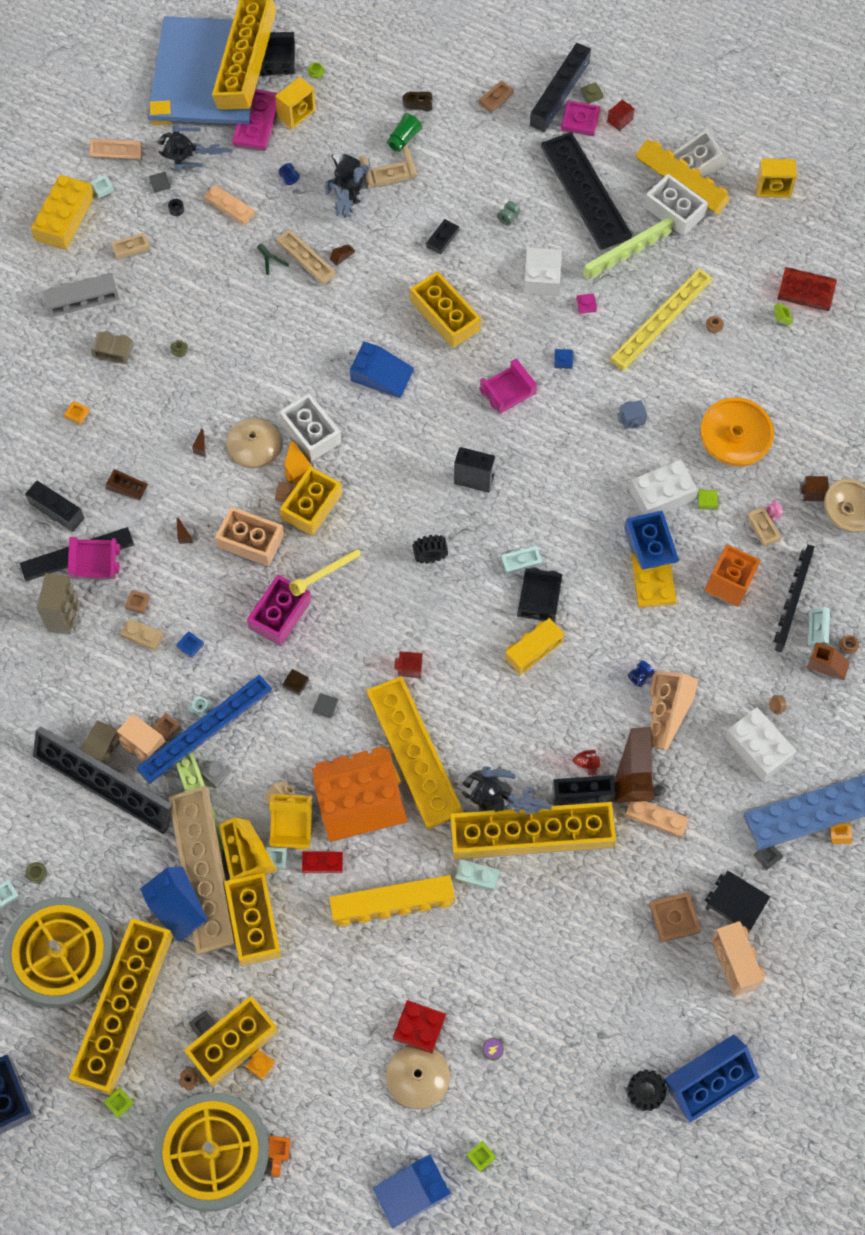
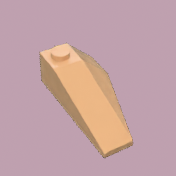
[650,671,699,750]

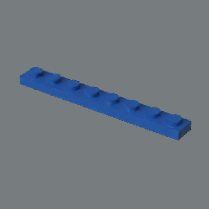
[137,674,272,785]

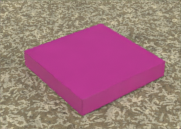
[561,100,600,136]

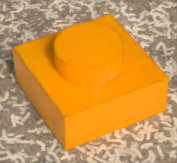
[64,401,90,426]
[830,823,852,844]
[245,1049,275,1080]

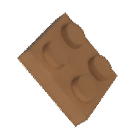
[649,892,701,943]

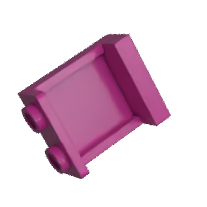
[479,358,537,414]
[68,537,120,579]

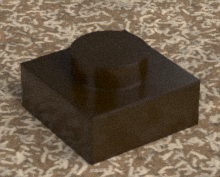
[282,669,309,696]

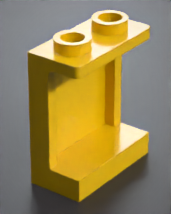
[269,794,312,850]

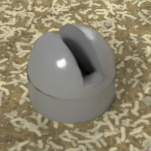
[654,783,668,801]

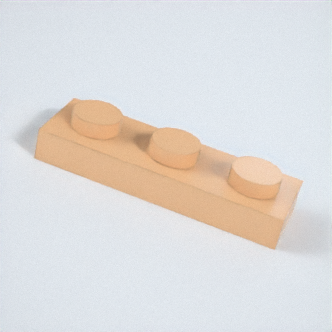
[90,138,142,159]
[204,184,255,225]
[625,801,689,838]

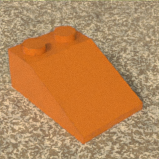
[704,544,761,607]

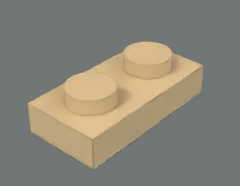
[111,233,150,260]
[746,507,782,547]
[120,618,164,651]

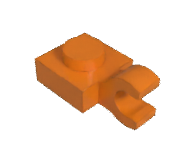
[268,1135,291,1177]

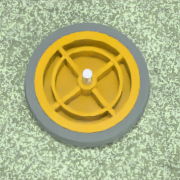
[3,897,115,1008]
[154,1092,269,1212]

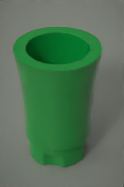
[387,113,422,152]

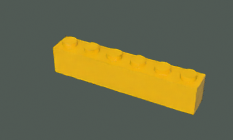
[635,139,731,215]
[329,875,455,927]

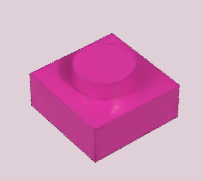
[576,293,597,314]

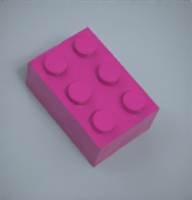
[247,574,311,646]

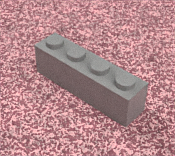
[43,273,120,318]

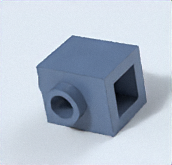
[617,400,647,429]

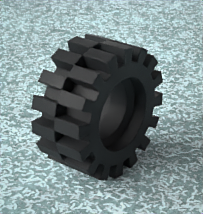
[412,534,448,564]
[627,1069,667,1111]

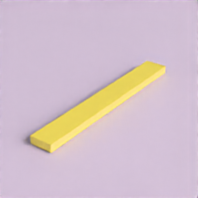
[610,268,713,371]

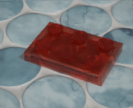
[777,267,837,311]

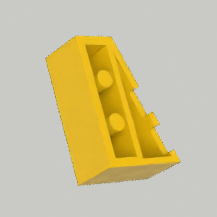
[219,817,277,880]

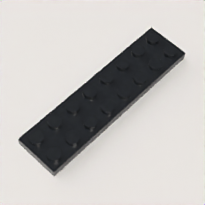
[541,132,632,250]
[33,726,173,835]

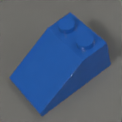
[350,341,414,398]
[624,510,679,570]
[140,867,208,942]
[373,1154,451,1229]

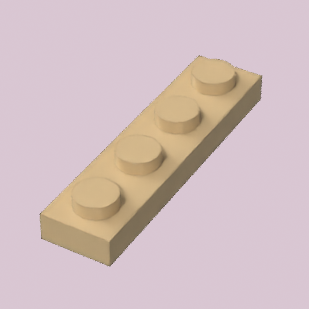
[276,229,336,285]

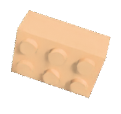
[215,507,284,567]
[711,921,765,997]

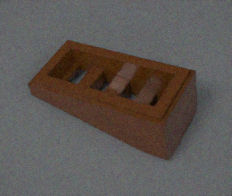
[105,469,148,500]

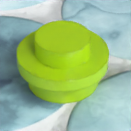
[308,62,325,78]

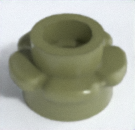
[170,340,188,357]

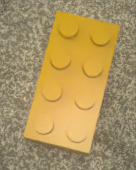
[31,174,95,250]
[409,271,482,348]
[224,873,282,967]
[184,995,279,1088]

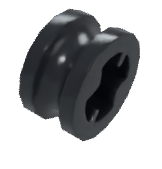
[168,198,184,216]

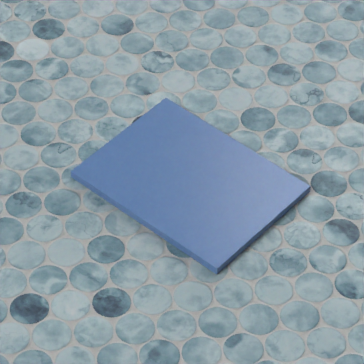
[147,16,252,125]

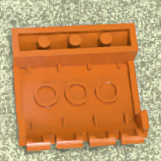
[312,746,408,842]

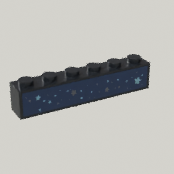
[530,42,591,132]

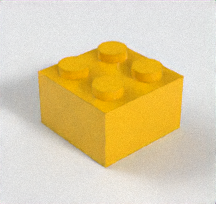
[275,77,316,129]
[756,158,797,198]

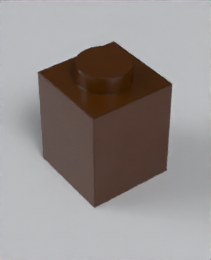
[800,476,829,501]

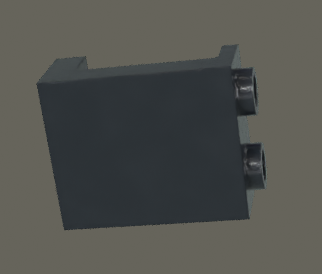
[261,32,295,75]
[454,447,495,493]
[517,567,563,623]
[705,870,771,934]

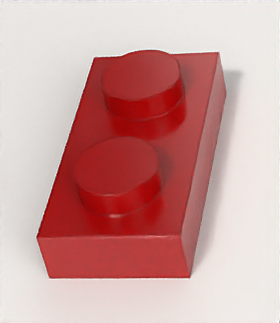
[302,851,343,873]

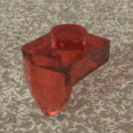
[572,749,600,775]

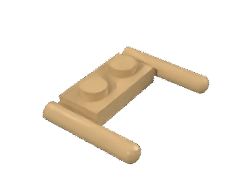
[359,146,418,188]

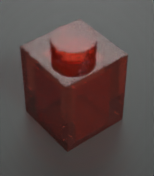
[607,99,635,131]
[394,651,423,678]

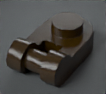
[402,92,432,112]

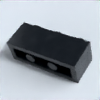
[25,480,85,532]
[552,775,616,806]

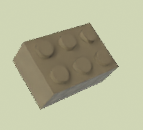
[37,573,80,635]

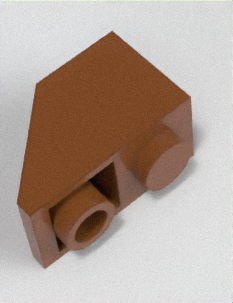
[807,642,850,680]

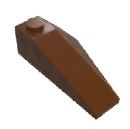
[614,727,654,803]

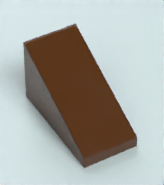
[329,244,355,266]
[192,428,206,457]
[176,518,193,544]

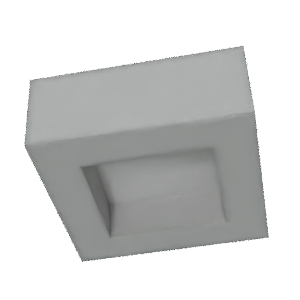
[201,759,230,788]

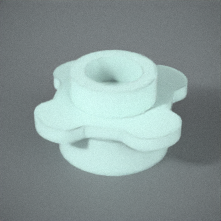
[189,696,212,718]

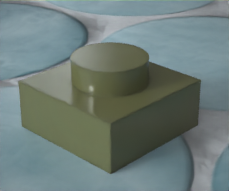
[581,82,603,104]

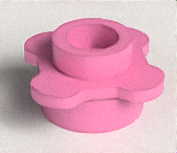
[766,500,783,522]

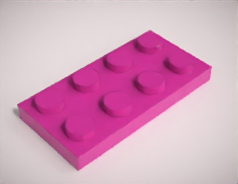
[232,89,277,151]

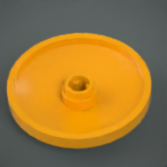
[700,397,774,467]

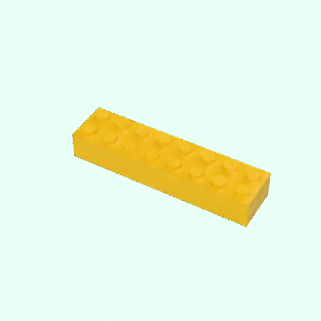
[212,0,277,110]
[450,802,616,860]
[68,918,173,1096]

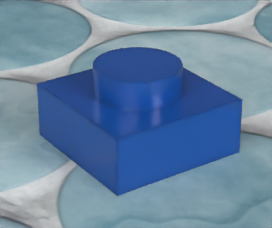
[554,349,573,369]
[176,631,204,659]

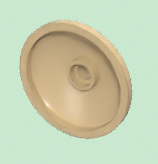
[226,418,281,468]
[824,479,865,533]
[386,1046,450,1110]

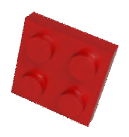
[392,1000,446,1054]

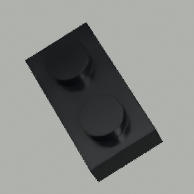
[426,219,459,255]

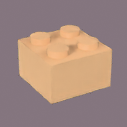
[117,713,166,763]

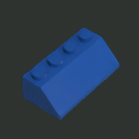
[664,1034,760,1123]

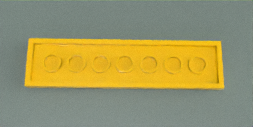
[366,676,464,830]

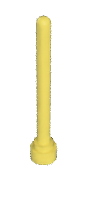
[289,549,361,596]

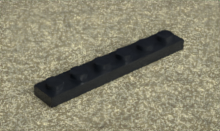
[773,544,815,652]

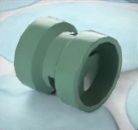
[497,201,521,226]

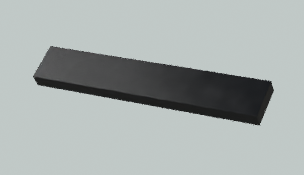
[20,527,134,582]

